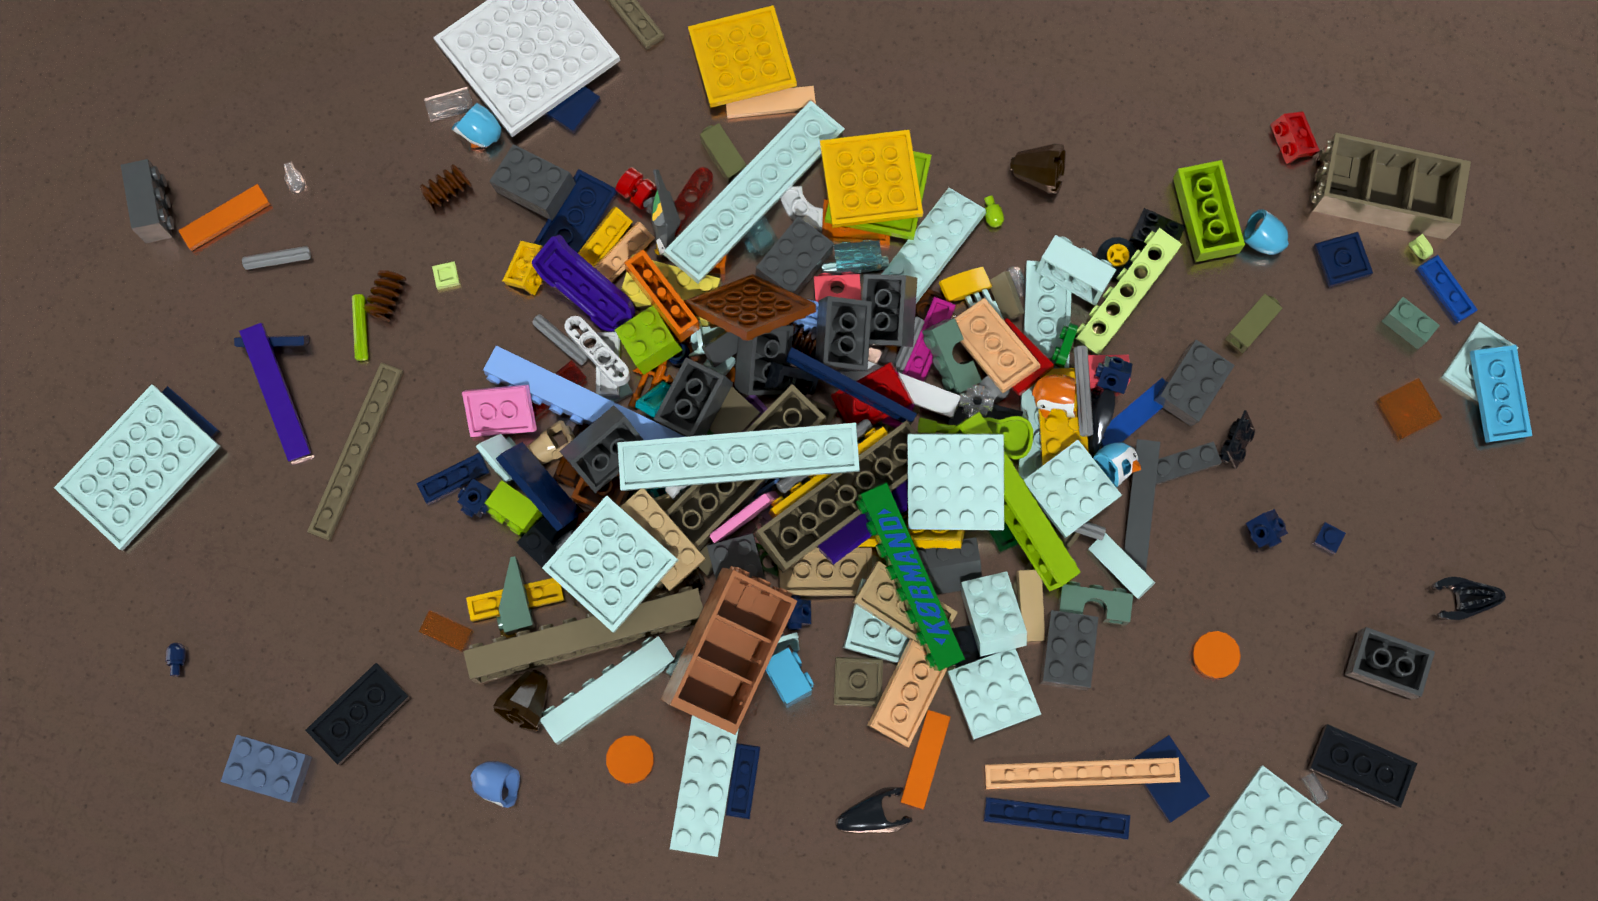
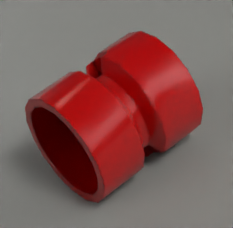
[615,167,657,210]

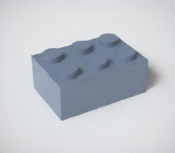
[221,735,312,803]

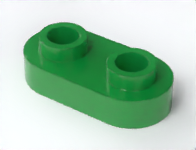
[1052,323,1078,368]

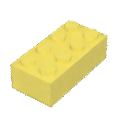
[621,255,721,327]

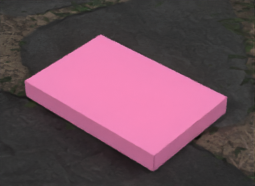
[462,384,537,437]
[709,491,780,543]

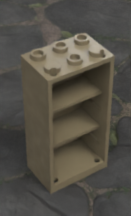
[1311,133,1471,240]

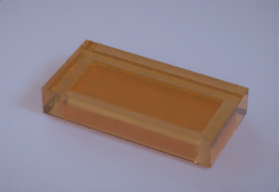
[419,610,473,652]

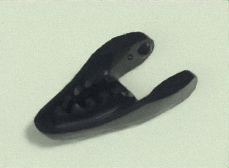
[1088,389,1115,458]
[1432,577,1506,620]
[836,787,913,833]

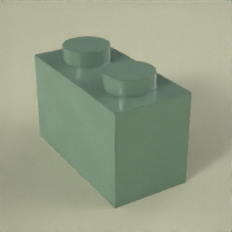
[1382,297,1440,349]

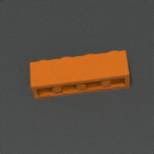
[624,249,700,342]

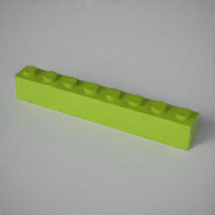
[948,412,1081,592]

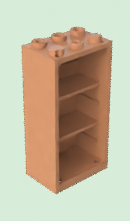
[660,566,797,735]

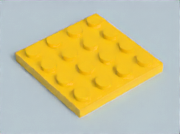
[688,5,797,108]
[820,130,923,228]

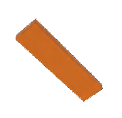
[178,184,271,251]
[900,710,951,810]

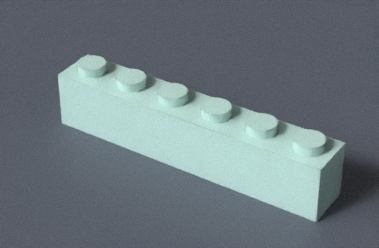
[541,636,675,745]

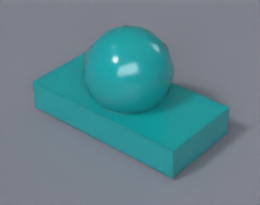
[635,381,671,418]

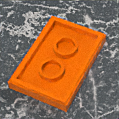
[822,199,890,248]

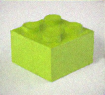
[615,305,682,375]
[485,480,544,537]

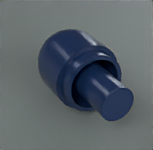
[165,643,186,677]

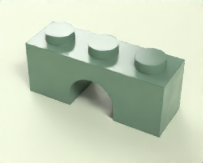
[922,318,982,394]
[1057,581,1133,625]

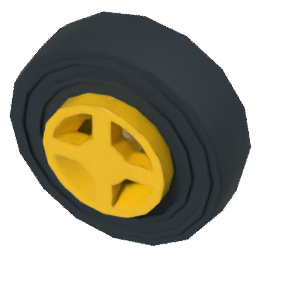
[1096,237,1136,278]

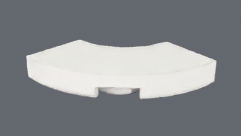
[780,186,823,233]

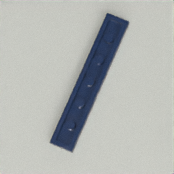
[786,348,917,425]
[983,797,1130,840]

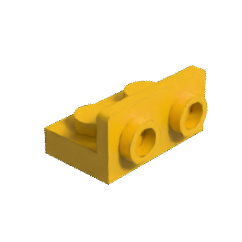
[502,241,543,295]

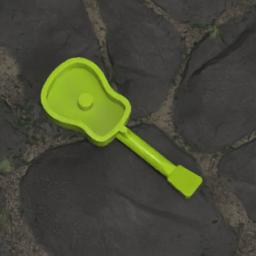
[917,416,1033,460]

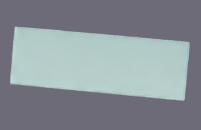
[1088,533,1155,599]

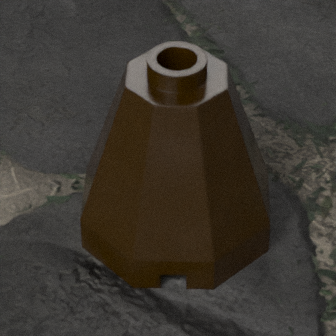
[1010,144,1066,194]
[493,670,548,732]

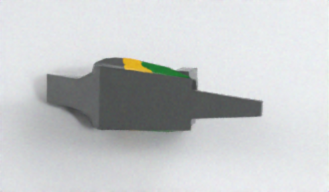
[643,169,681,256]

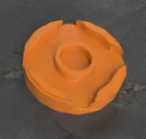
[1192,631,1241,679]
[606,736,654,784]

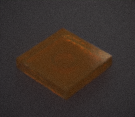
[1377,378,1442,440]

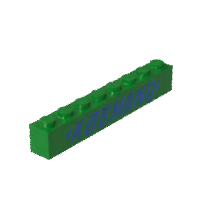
[856,483,965,671]

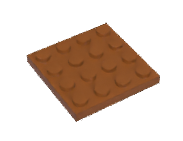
[684,274,816,341]

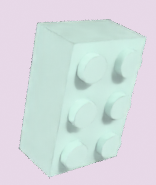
[1036,235,1116,306]
[961,571,1027,657]

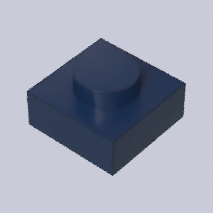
[1312,522,1346,555]

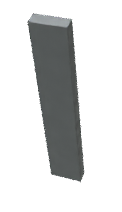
[1124,439,1160,573]

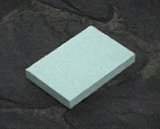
[1441,322,1519,402]

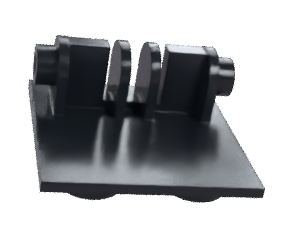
[1129,208,1185,256]
[1219,410,1255,469]

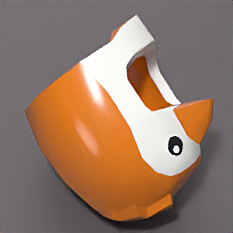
[1032,374,1076,419]

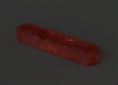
[674,167,713,239]

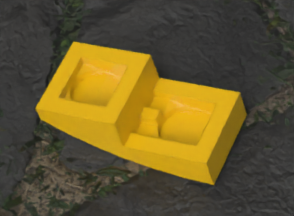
[939,267,992,302]

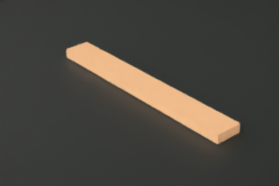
[985,758,1180,789]

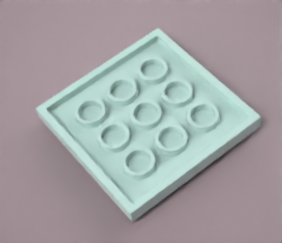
[908,434,1004,530]
[542,496,679,633]

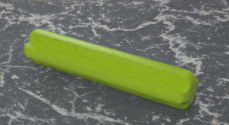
[352,294,368,361]

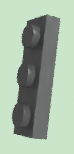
[1156,442,1222,485]

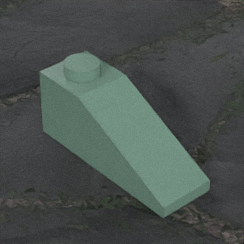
[497,556,535,635]

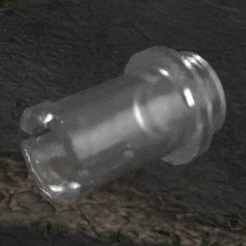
[1301,772,1329,805]

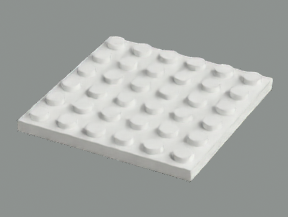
[433,0,621,137]

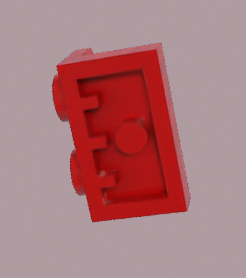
[1270,111,1320,164]

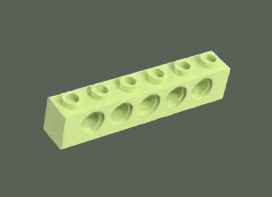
[1075,228,1182,355]

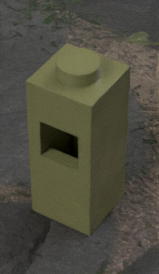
[700,123,747,185]
[1226,294,1282,353]

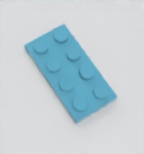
[1470,345,1532,443]

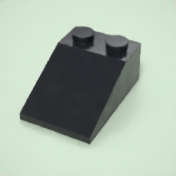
[516,500,585,578]

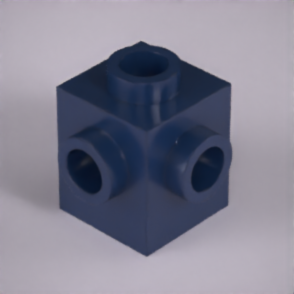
[1095,356,1133,394]
[457,479,493,518]
[1246,509,1288,548]
[786,595,811,630]

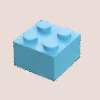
[766,647,814,708]

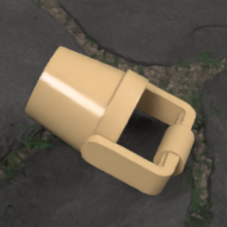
[527,420,575,465]

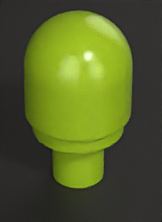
[984,196,1004,228]

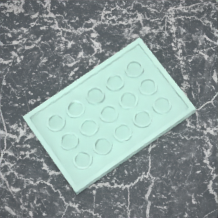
[54,384,220,551]
[1178,766,1342,901]

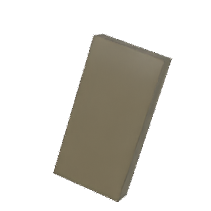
[989,271,1025,321]

